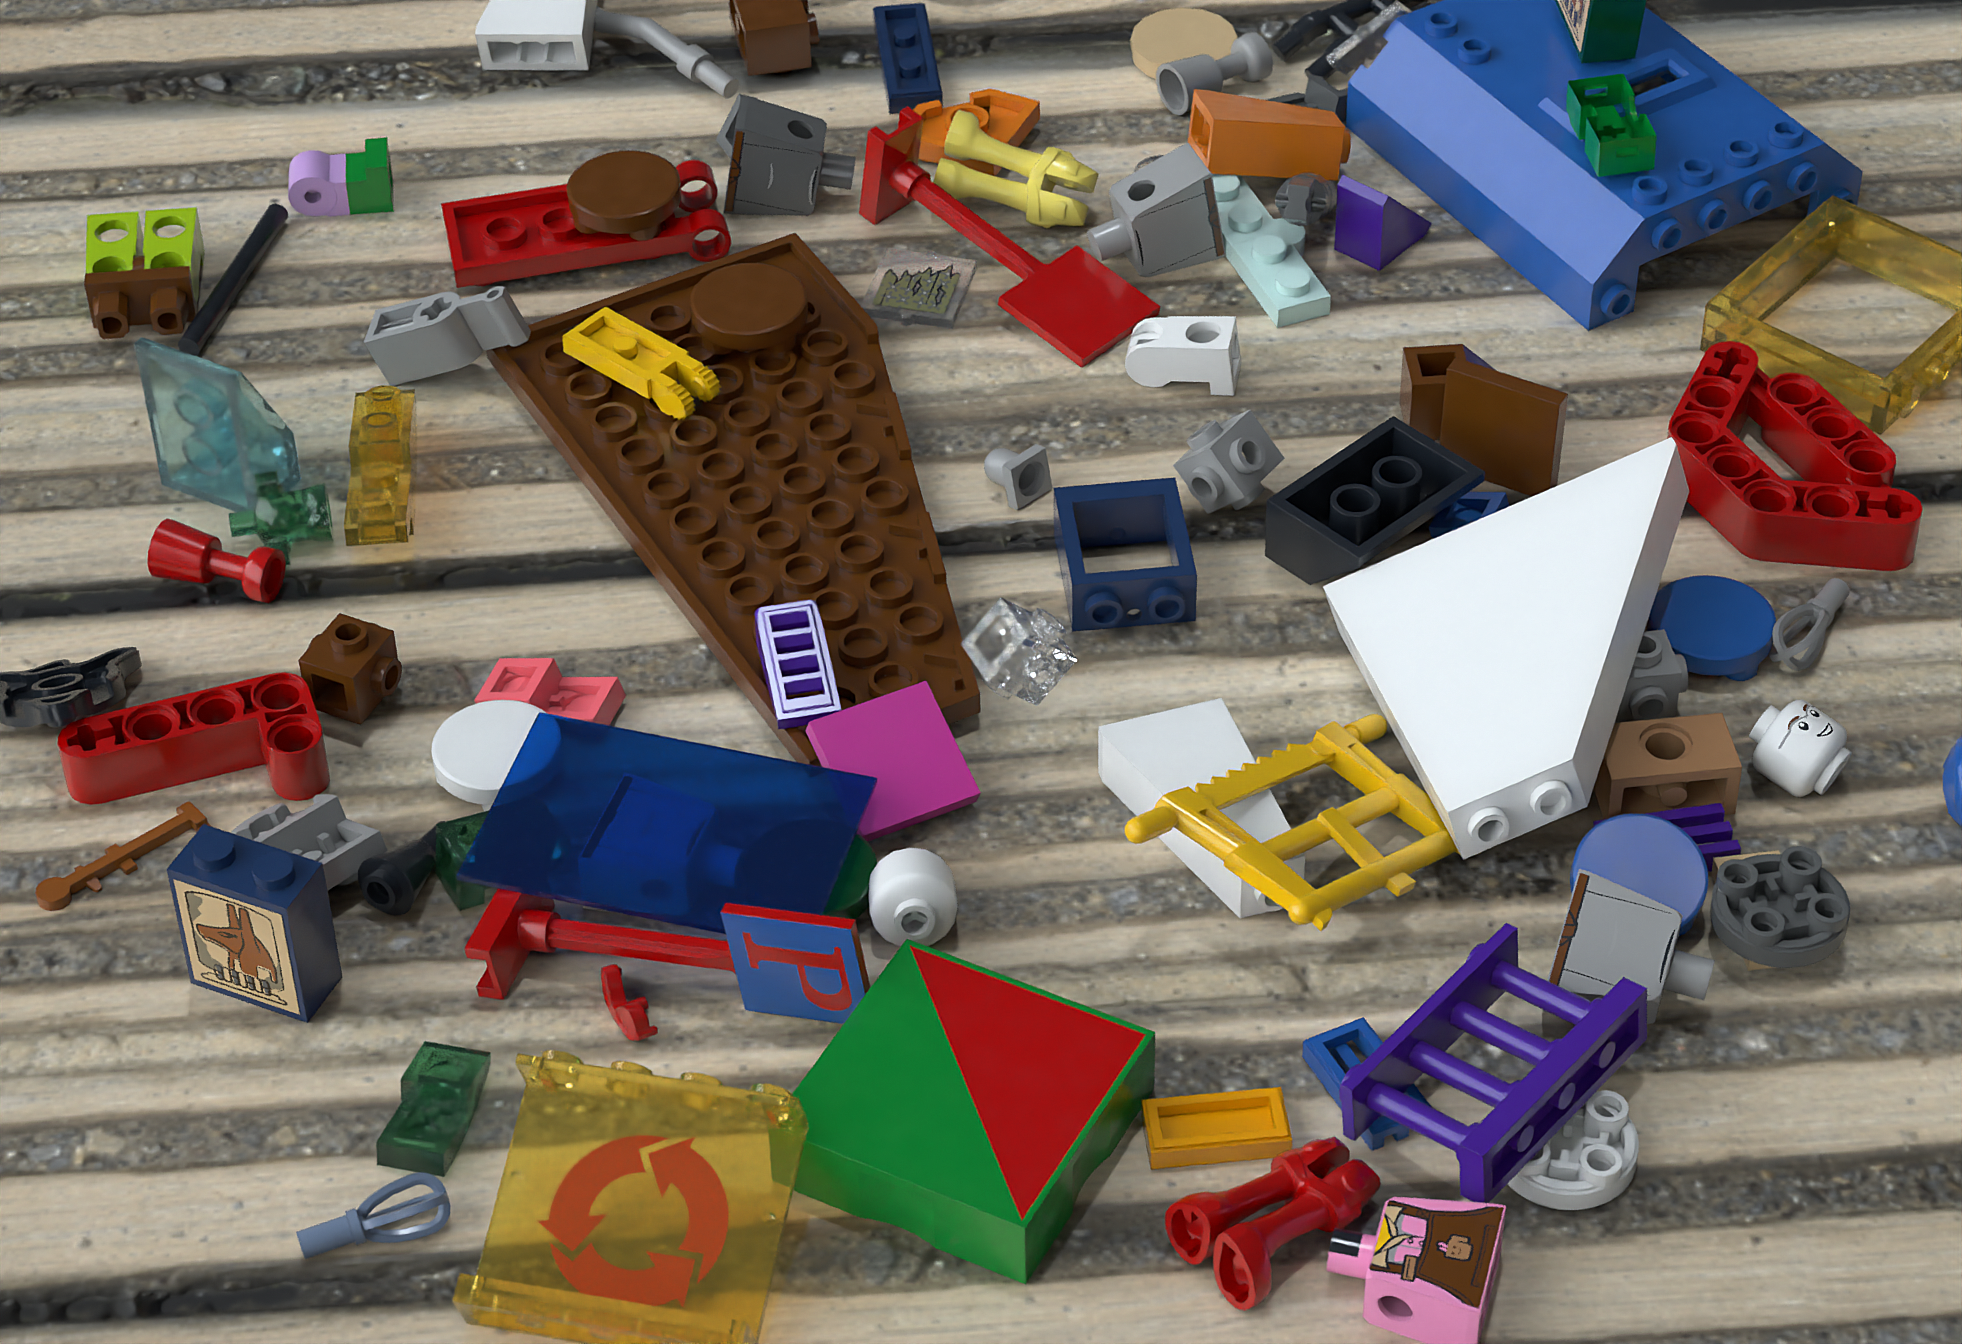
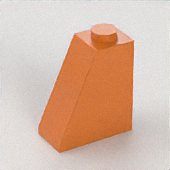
[1188,89,1351,181]

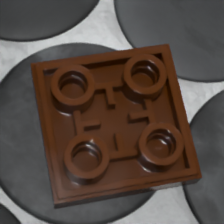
[1440,357,1568,497]

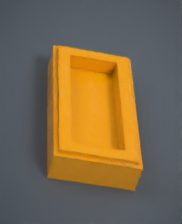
[1141,1087,1292,1170]

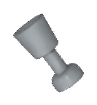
[1156,32,1273,115]

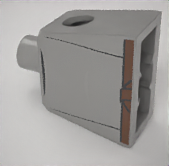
[1087,143,1226,278]
[1542,869,1715,1024]

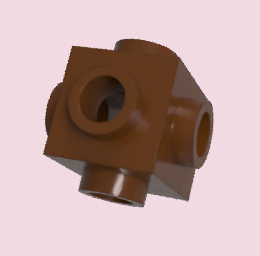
[298,613,402,725]

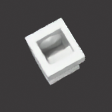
[1125,316,1241,396]

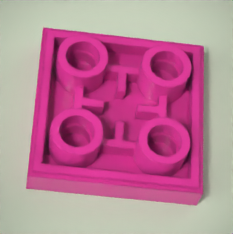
[806,681,981,842]

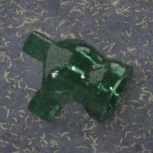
[229,470,334,565]

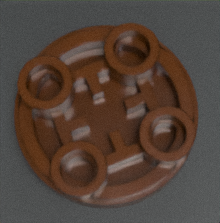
[567,150,682,240]
[690,263,808,355]

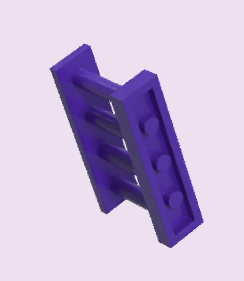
[1339,923,1647,1203]

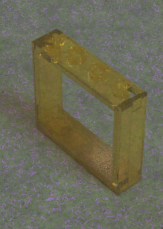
[1700,195,1962,435]

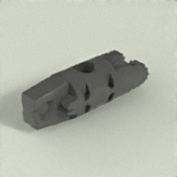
[1275,172,1337,226]

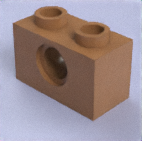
[1594,713,1742,819]

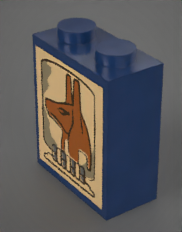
[166,824,343,1023]

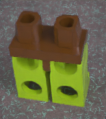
[84,207,205,339]

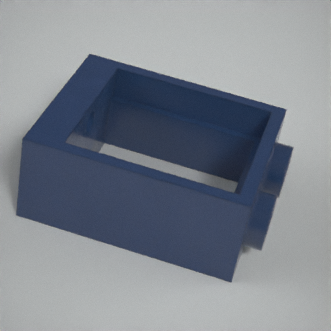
[1054,477,1197,632]

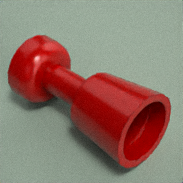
[147,518,286,603]

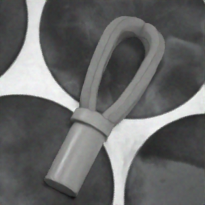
[1768,578,1850,671]

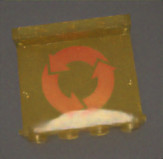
[452,1050,809,1344]

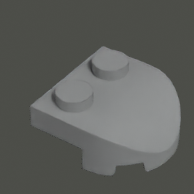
[231,794,388,891]

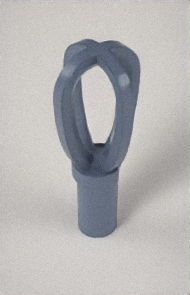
[296,1172,451,1259]

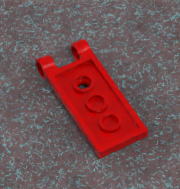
[441,160,731,288]

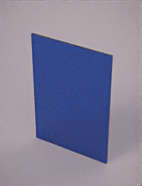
[457,712,878,934]

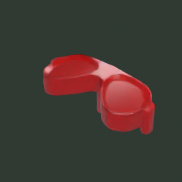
[601,964,658,1041]

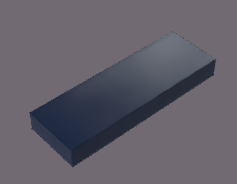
[873,3,943,114]

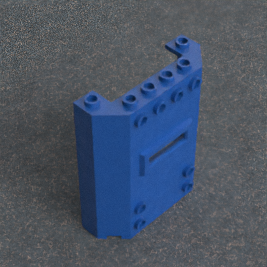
[1346,0,1863,331]

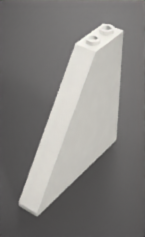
[1323,437,1689,860]

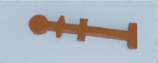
[35,801,211,911]

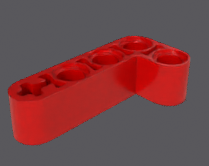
[57,672,330,805]

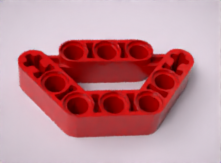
[1667,341,1923,571]

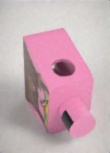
[1327,1197,1506,1344]

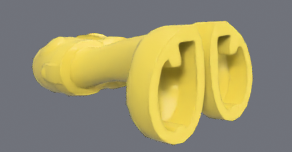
[934,110,1099,229]

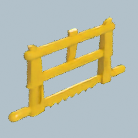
[1125,714,1481,931]

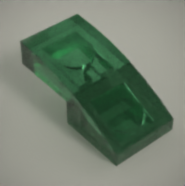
[376,1041,491,1177]

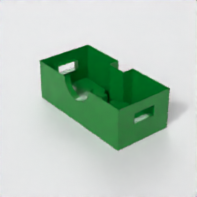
[1566,73,1657,177]

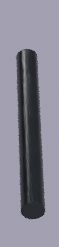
[178,204,288,357]

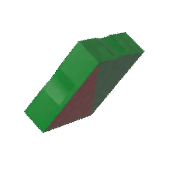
[768,939,1155,1285]

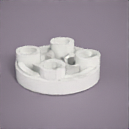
[432,700,565,816]
[1508,1090,1639,1210]

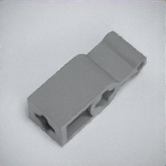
[364,286,531,386]

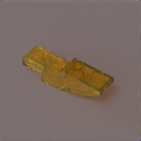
[344,385,417,546]

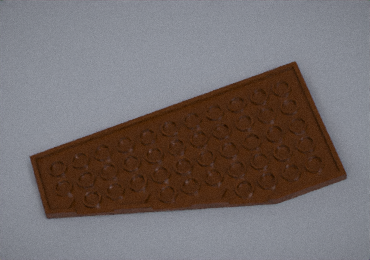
[486,232,981,780]

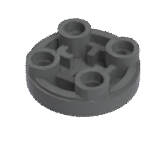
[1710,846,1850,968]

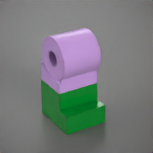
[288,137,394,217]

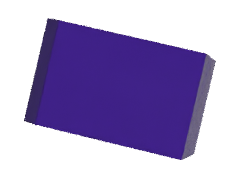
[1334,175,1432,271]

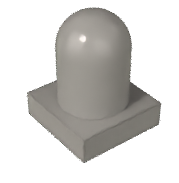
[984,444,1052,510]

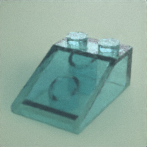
[134,337,301,521]

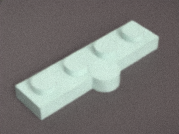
[1212,174,1331,328]

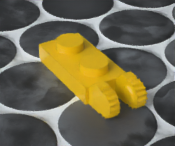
[562,307,721,420]

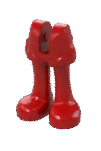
[1165,1136,1381,1311]

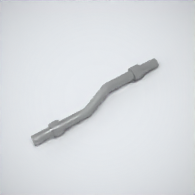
[594,6,739,98]

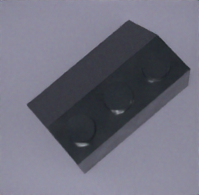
[1265,416,1485,585]

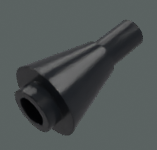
[358,821,457,915]

